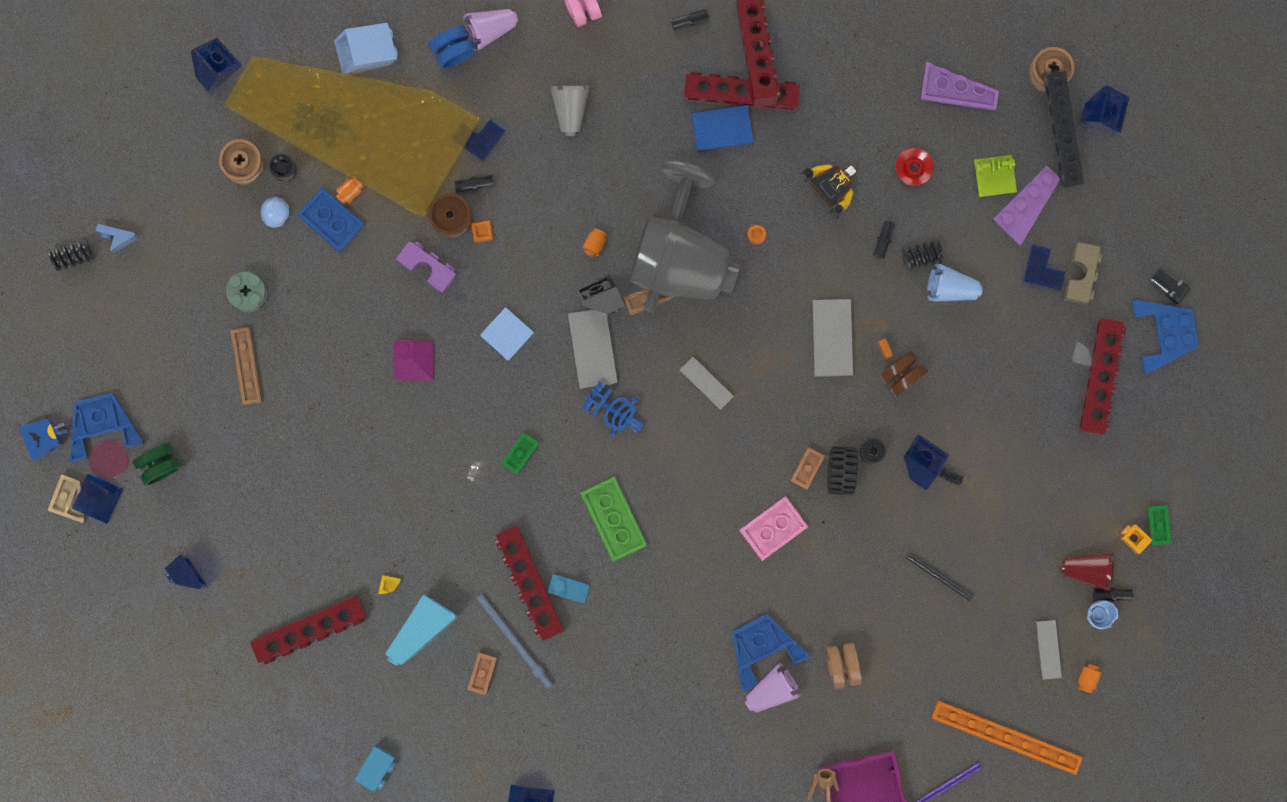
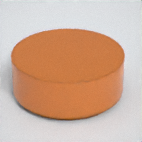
[747,225,767,245]

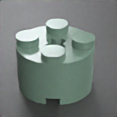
[226,272,268,312]

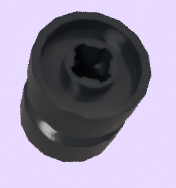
[269,154,297,183]
[859,438,886,465]

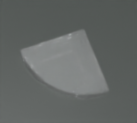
[1071,343,1092,367]
[467,461,483,481]

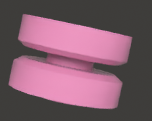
[564,0,602,28]

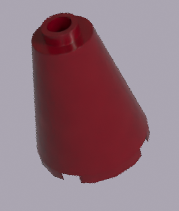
[1061,552,1114,591]

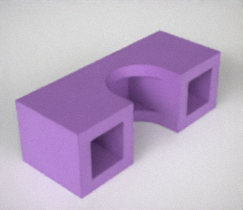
[396,241,457,294]

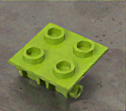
[974,155,1017,197]

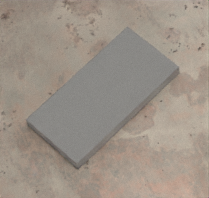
[812,299,853,377]
[568,310,618,389]

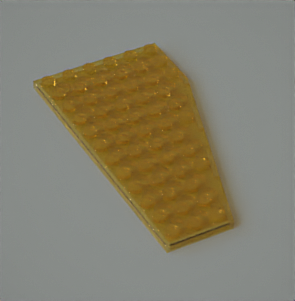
[224,56,480,218]

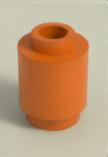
[336,176,364,204]
[582,228,607,258]
[1078,663,1102,694]

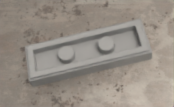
[679,357,734,410]
[1035,620,1062,680]

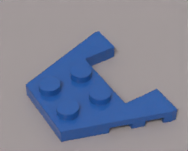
[1132,300,1199,374]
[69,393,144,463]
[733,614,810,692]

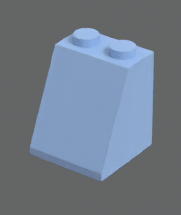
[334,23,398,77]

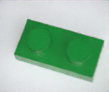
[501,432,539,475]
[1147,505,1171,545]

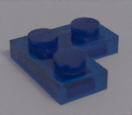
[452,119,505,162]
[1023,245,1065,291]

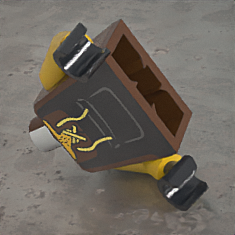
[800,164,857,219]

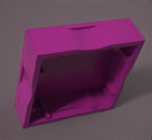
[817,750,906,802]

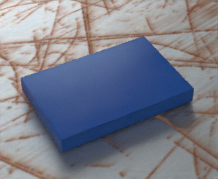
[691,105,753,152]
[297,187,365,253]

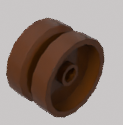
[429,193,472,238]
[878,350,928,397]

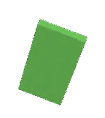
[580,476,647,562]

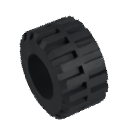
[827,446,858,496]

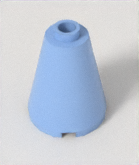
[927,264,983,302]

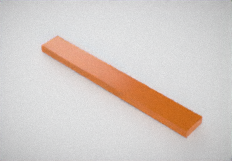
[931,701,1083,775]

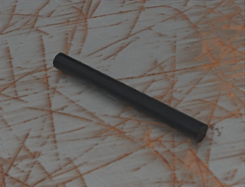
[905,553,974,602]

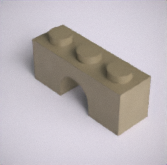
[1063,242,1102,305]

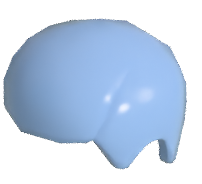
[260,196,290,228]
[1087,600,1118,630]

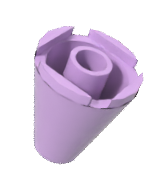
[463,9,518,50]
[745,663,801,713]

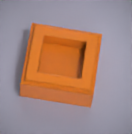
[471,220,493,243]
[877,339,893,360]

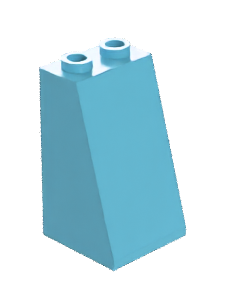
[385,595,458,666]

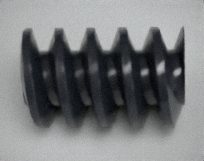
[48,238,91,271]
[901,239,943,271]

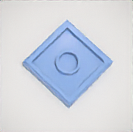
[480,307,534,361]

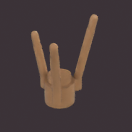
[807,769,839,802]

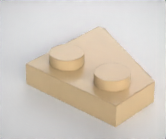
[48,474,84,523]

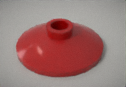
[895,148,934,186]

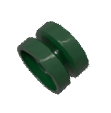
[132,443,182,486]

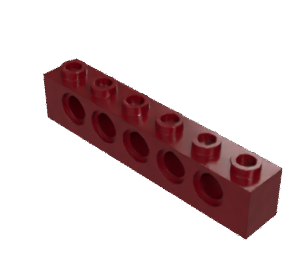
[736,0,780,107]
[684,72,800,111]
[1079,318,1126,436]
[494,525,564,641]
[250,595,368,665]

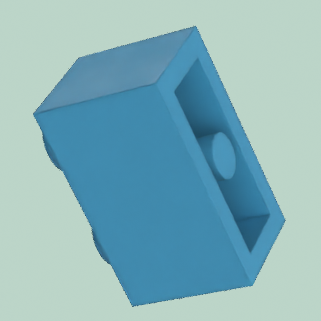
[354,746,396,792]

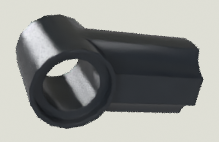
[1150,267,1191,305]

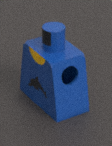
[18,419,69,462]

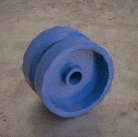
[428,25,477,69]

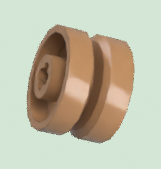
[1029,47,1074,92]
[219,139,265,185]
[826,643,862,689]

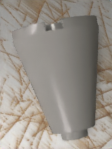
[551,86,589,136]

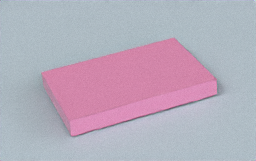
[739,496,808,561]

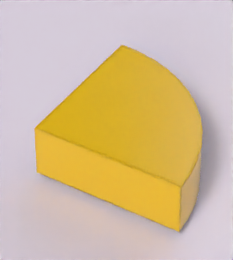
[378,575,402,594]

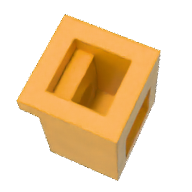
[1120,524,1152,555]

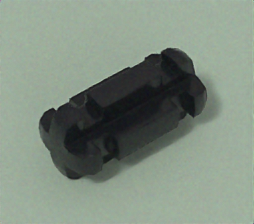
[939,468,963,485]

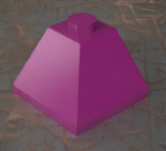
[393,340,434,381]

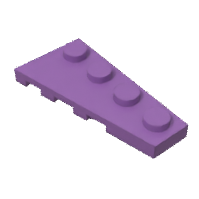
[920,61,999,111]
[993,166,1060,246]

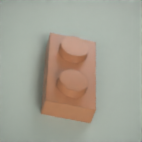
[790,447,825,490]
[467,652,497,695]

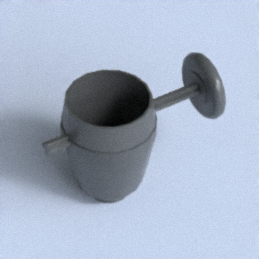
[629,160,740,313]

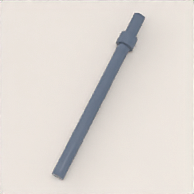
[476,594,553,689]

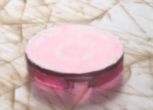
[89,441,129,479]

